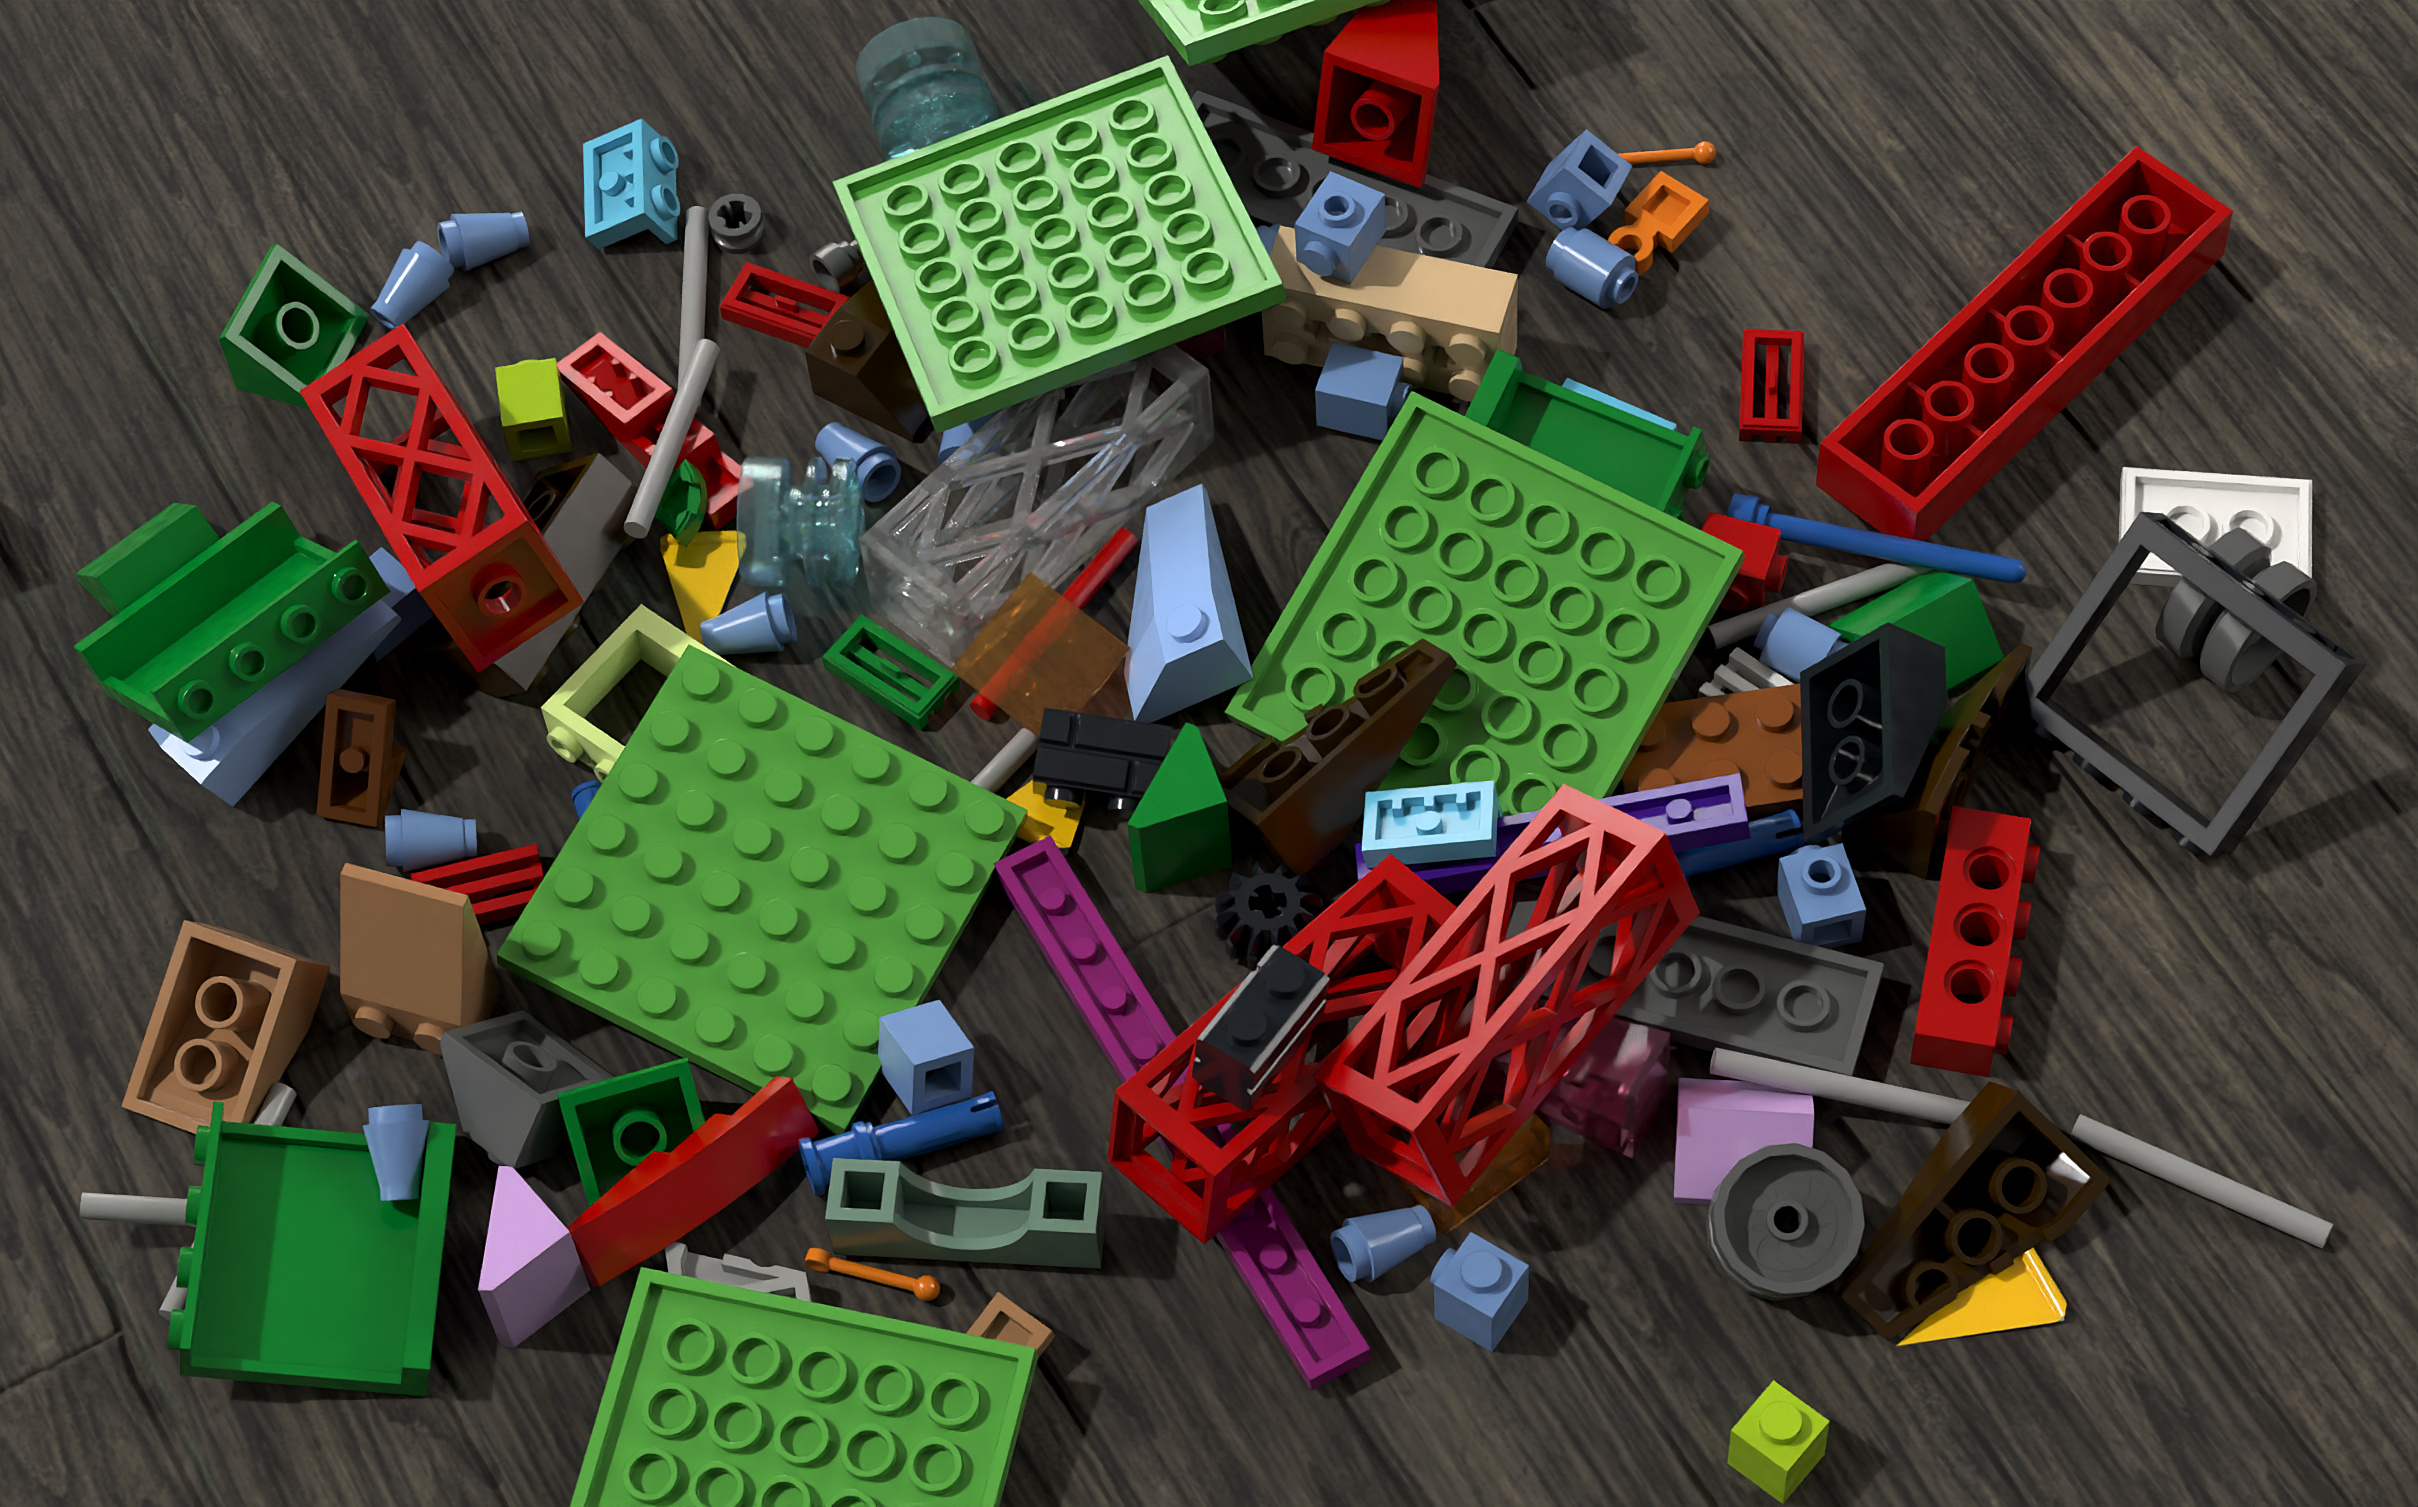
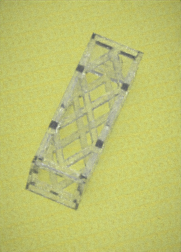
[859,344,1215,676]

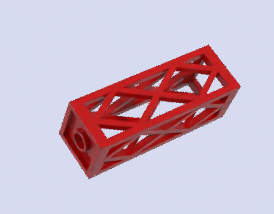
[300,323,585,673]
[1313,784,1700,1207]
[1107,854,1479,1245]

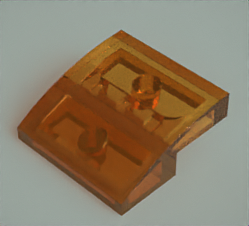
[951,572,1131,737]

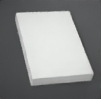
[2119,467,2312,587]

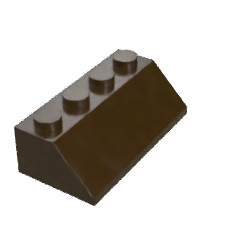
[412,453,639,698]

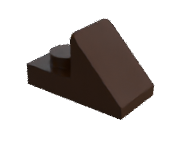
[317,689,406,827]

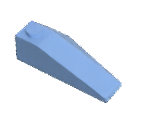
[1124,483,1254,723]
[148,599,402,807]

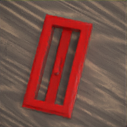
[719,262,851,348]
[1739,329,1804,444]
[411,844,545,926]

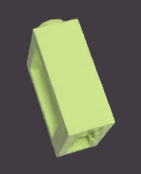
[541,604,735,783]

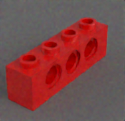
[1910,806,2040,1078]

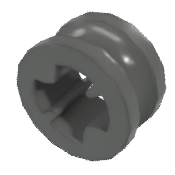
[708,194,765,254]

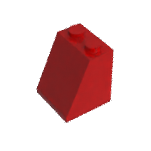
[1312,0,1439,188]

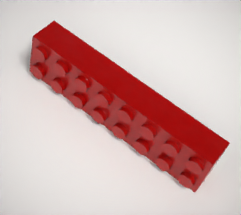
[1816,146,2233,542]

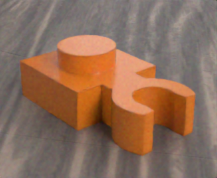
[1608,171,1709,275]

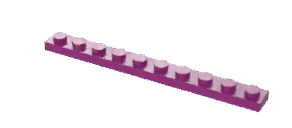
[994,835,1371,1391]

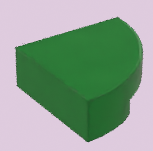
[655,459,707,547]

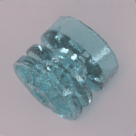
[855,17,1000,161]
[737,456,866,588]

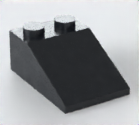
[1800,622,1947,845]

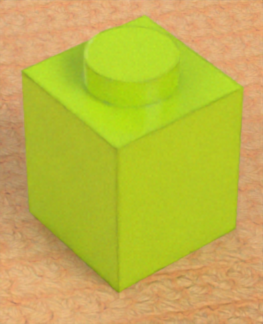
[495,358,572,461]
[1727,1380,1830,1504]

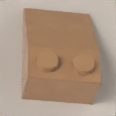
[340,863,502,1055]
[121,920,330,1134]

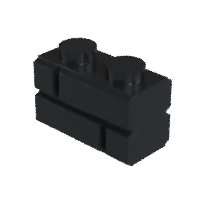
[1032,707,1172,819]
[1192,945,1330,1112]

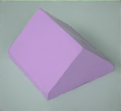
[1673,1078,1814,1210]
[478,1166,590,1348]

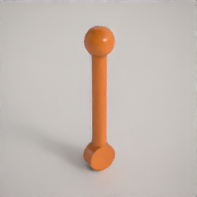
[1618,141,1717,165]
[804,1248,940,1302]

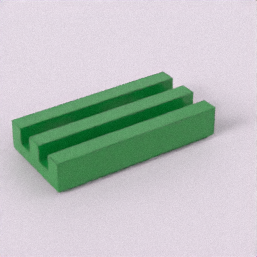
[822,614,961,731]

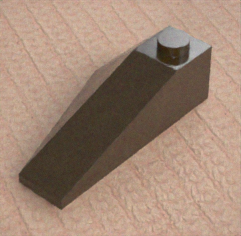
[805,280,931,443]
[1218,638,1457,877]
[1854,643,2032,880]
[1836,1081,2112,1341]

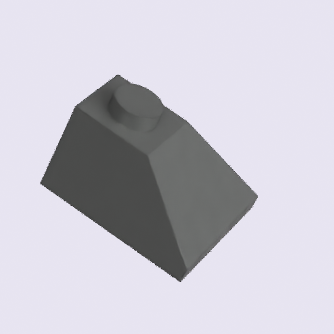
[439,1010,615,1169]

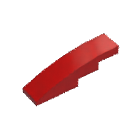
[557,332,763,531]
[567,1076,820,1286]

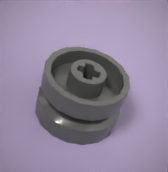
[2155,527,2317,693]
[1705,1143,1865,1301]

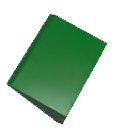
[219,243,370,410]
[75,503,220,617]
[1827,569,2004,696]
[1127,722,1233,893]
[557,1057,705,1207]

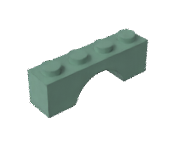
[825,1158,1107,1269]

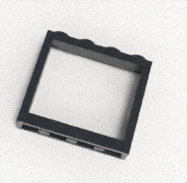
[2010,512,2367,857]

